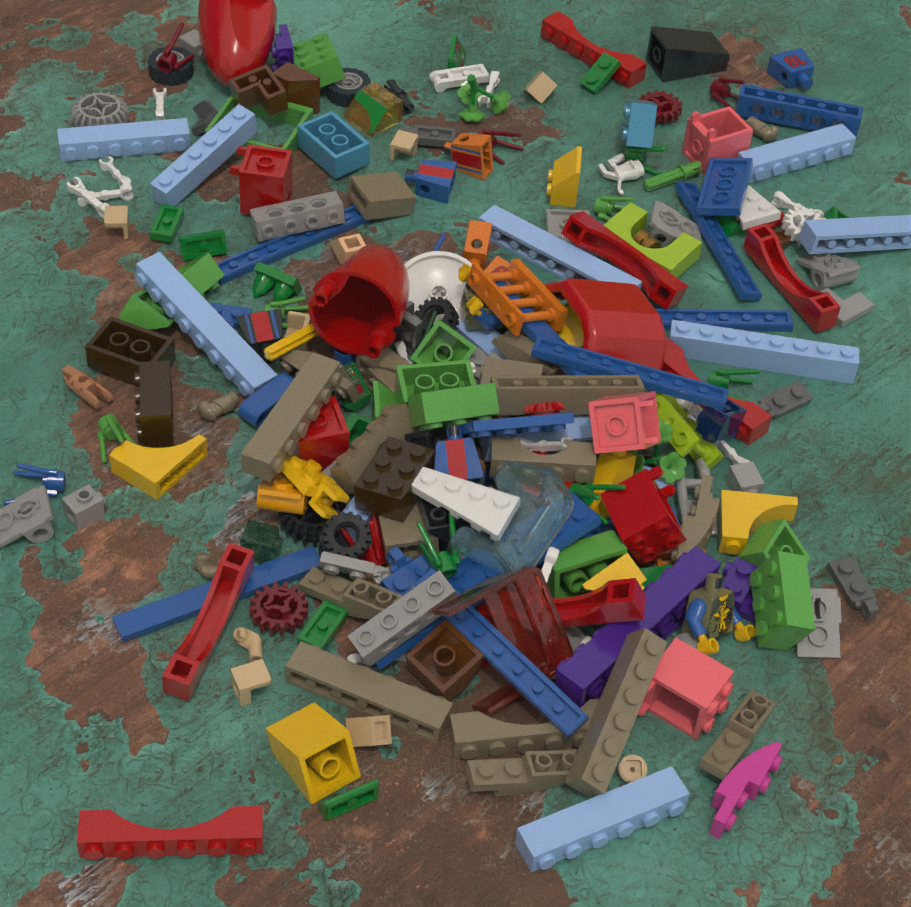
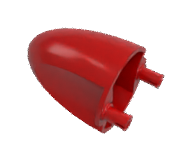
[198,0,277,88]
[308,245,409,359]

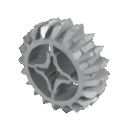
[71,91,129,127]

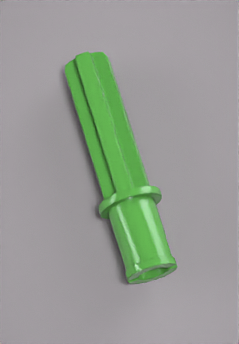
[643,161,702,191]

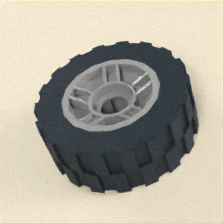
[148,46,194,86]
[326,68,371,108]

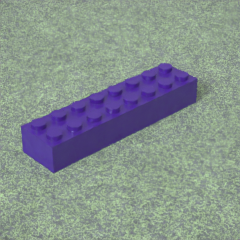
[554,546,721,708]

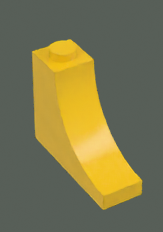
[109,434,208,500]
[588,451,636,519]
[717,490,798,555]

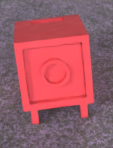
[682,106,753,176]
[588,391,661,454]
[638,638,734,740]

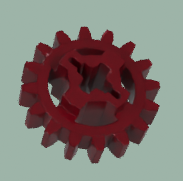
[639,90,682,125]
[249,582,308,636]

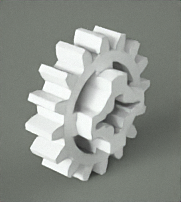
[781,206,826,246]

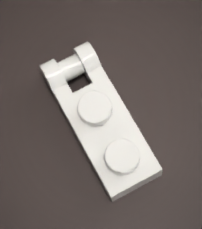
[429,64,489,93]

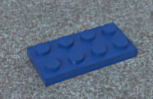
[696,158,753,216]
[460,412,574,439]

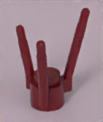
[157,22,195,73]
[710,76,745,112]
[478,128,524,165]

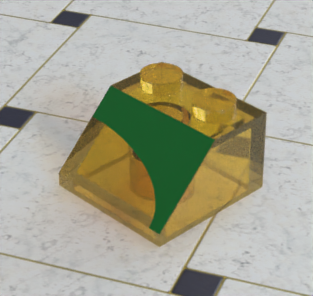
[344,81,403,137]

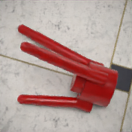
[339,513,386,566]

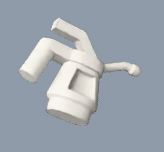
[598,153,645,196]

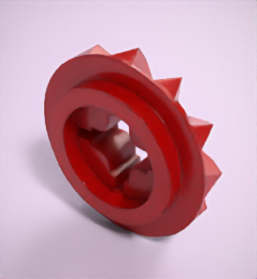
[524,402,565,416]

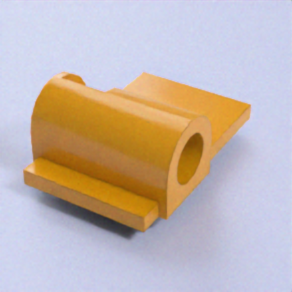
[256,472,308,515]

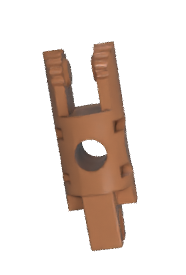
[61,365,114,409]

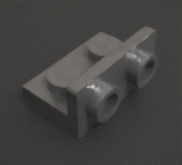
[395,301,423,356]

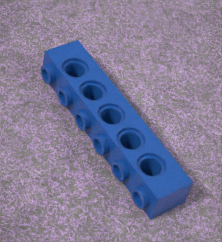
[736,84,863,137]

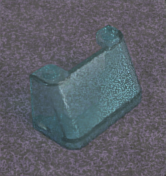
[449,460,574,582]

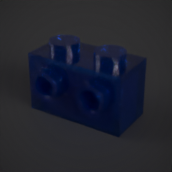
[695,399,747,443]

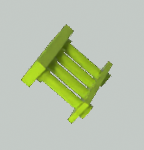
[644,389,725,471]

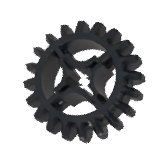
[278,496,346,547]

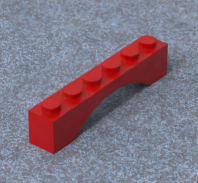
[541,11,647,89]
[561,211,689,310]
[743,223,841,333]
[662,337,772,446]
[162,542,254,702]
[478,578,646,633]
[77,806,263,860]

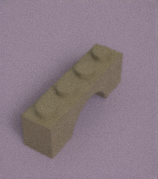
[330,404,420,494]
[490,437,597,483]

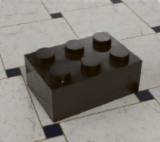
[85,316,176,384]
[135,361,174,448]
[353,436,436,523]

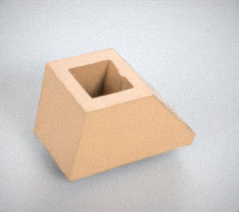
[330,234,366,265]

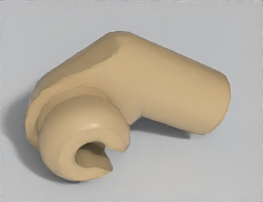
[233,627,263,662]

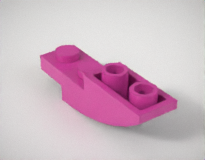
[709,742,783,839]

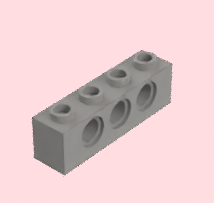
[250,191,345,242]
[348,570,460,667]

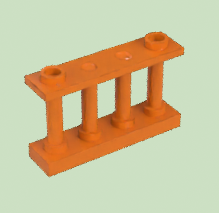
[467,258,569,336]

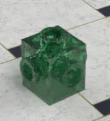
[240,520,283,562]

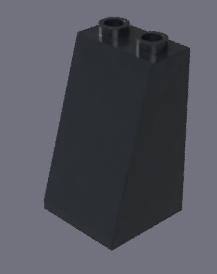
[646,26,730,83]

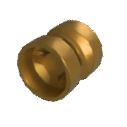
[633,230,661,249]

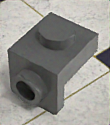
[191,99,218,136]

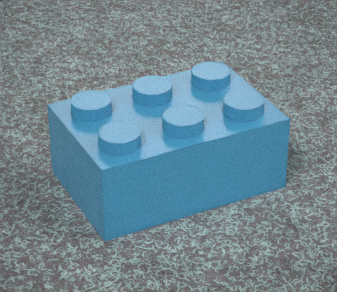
[620,99,657,148]
[297,111,370,179]

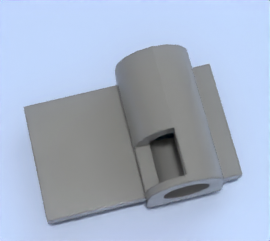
[649,200,702,247]
[796,253,860,291]
[0,485,54,548]
[796,588,842,659]

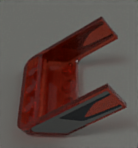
[432,566,574,714]

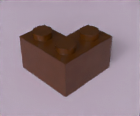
[229,64,288,117]

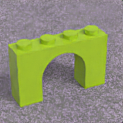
[604,202,702,278]

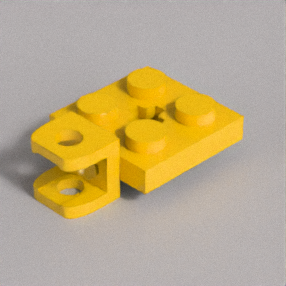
[281,456,350,519]

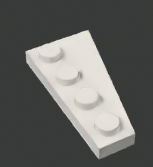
[734,185,781,230]
[411,467,520,543]

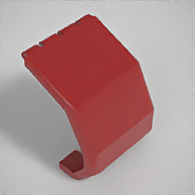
[544,278,667,370]

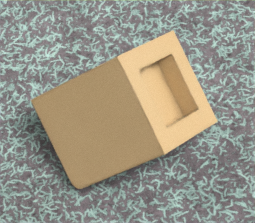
[524,71,558,103]
[390,130,418,161]
[104,206,129,240]
[284,311,312,351]
[230,659,271,707]
[345,715,392,747]

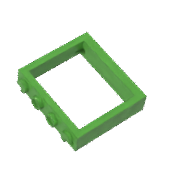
[205,96,313,158]

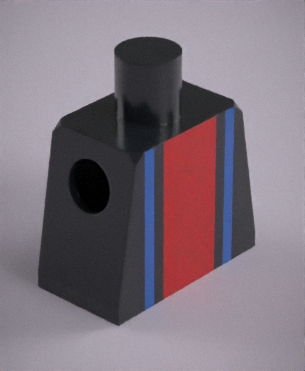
[236,308,283,364]

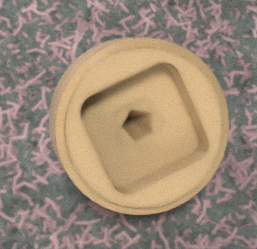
[617,754,647,784]

